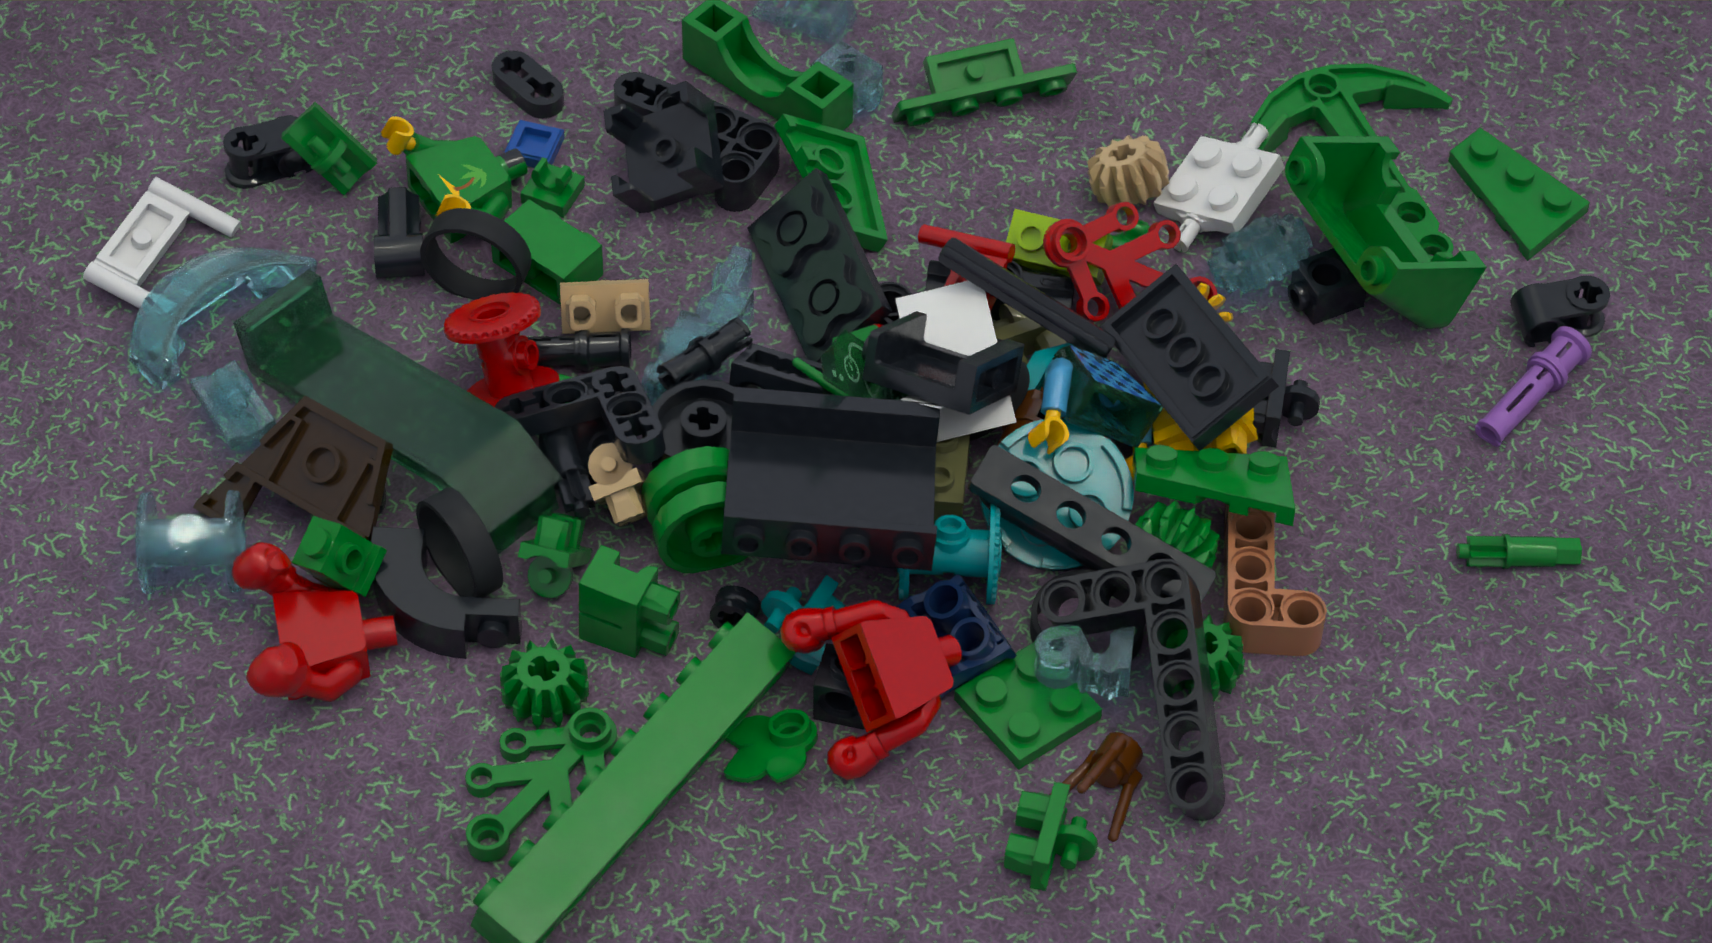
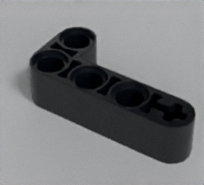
[614,72,780,212]

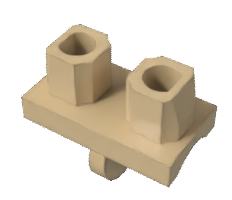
[560,279,651,334]
[588,443,647,527]

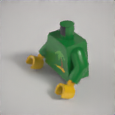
[381,116,527,244]

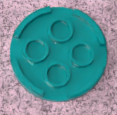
[980,418,1134,571]

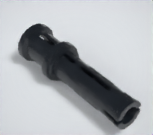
[481,328,632,372]

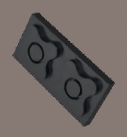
[747,168,892,365]
[1099,264,1279,451]

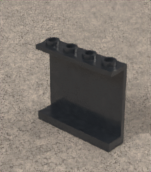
[721,387,940,571]

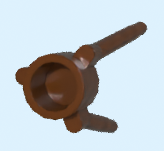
[1049,732,1143,842]

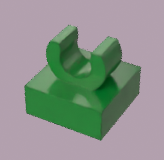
[520,157,585,218]

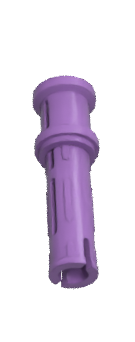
[1475,326,1592,447]

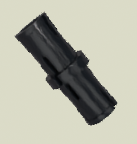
[656,318,753,390]

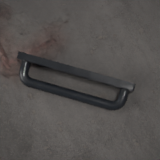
[968,445,1216,603]

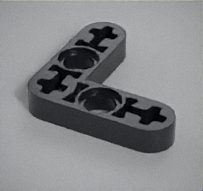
[494,366,666,465]

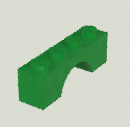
[682,0,854,130]

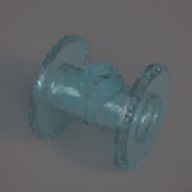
[135,490,246,594]

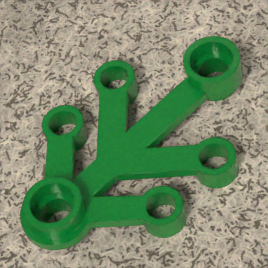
[465,707,617,862]

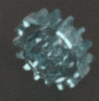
[1207,213,1313,294]

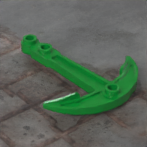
[1250,63,1453,259]

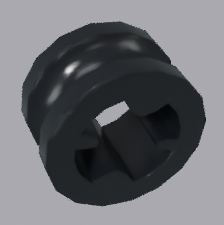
[710,585,761,628]

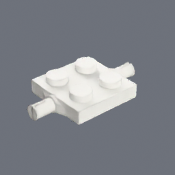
[1153,123,1285,252]

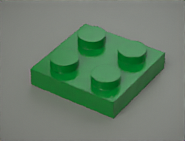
[954,640,1102,770]

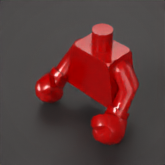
[232,542,398,702]
[780,600,962,780]

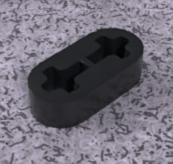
[492,50,564,119]

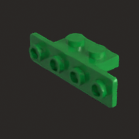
[891,38,1077,126]

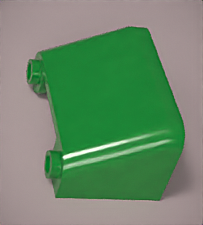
[1285,136,1487,329]

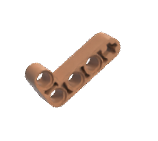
[1224,504,1327,656]

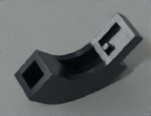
[371,526,522,659]

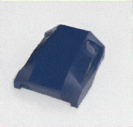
[896,574,1017,698]

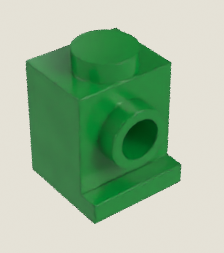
[292,516,387,597]

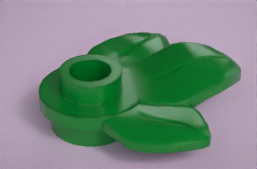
[724,709,818,783]

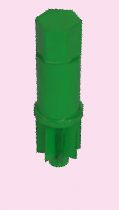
[1456,534,1582,569]

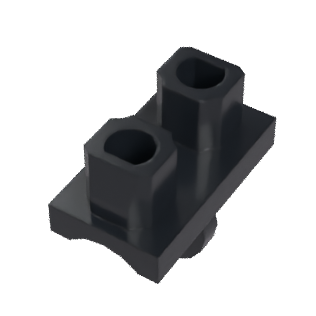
[1253,349,1320,448]

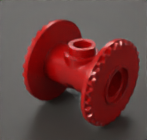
[443,292,560,419]

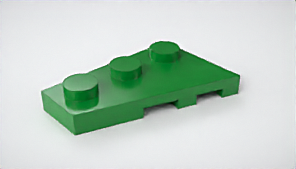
[774,113,888,252]
[1448,127,1590,261]
[1132,445,1296,526]

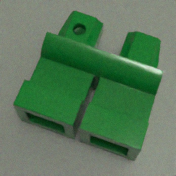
[579,545,680,658]

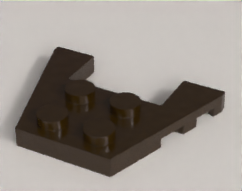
[193,395,394,597]

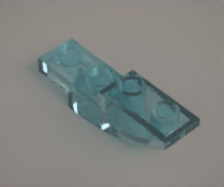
[642,245,754,406]

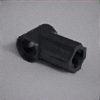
[374,187,425,278]

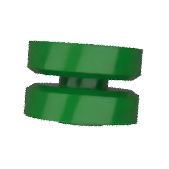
[641,446,748,574]

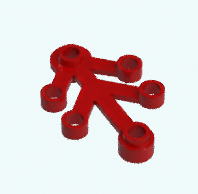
[1043,202,1218,323]

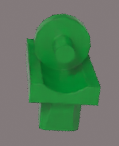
[281,102,377,195]
[518,513,592,598]
[1004,781,1098,891]

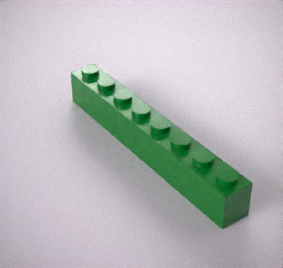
[470,612,796,943]

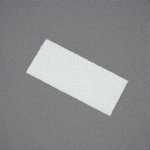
[896,281,1016,442]

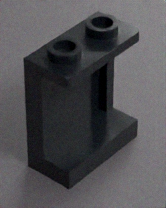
[862,311,1025,415]

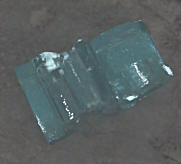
[1034,624,1134,701]

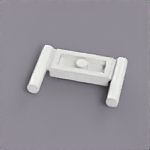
[83,177,241,324]

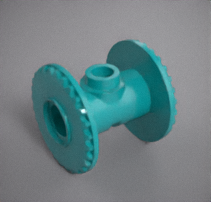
[897,503,1002,605]

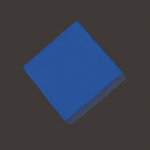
[504,120,565,168]

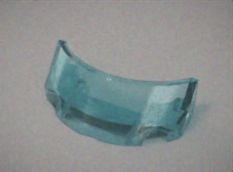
[129,247,317,393]

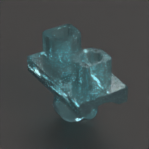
[190,360,276,453]

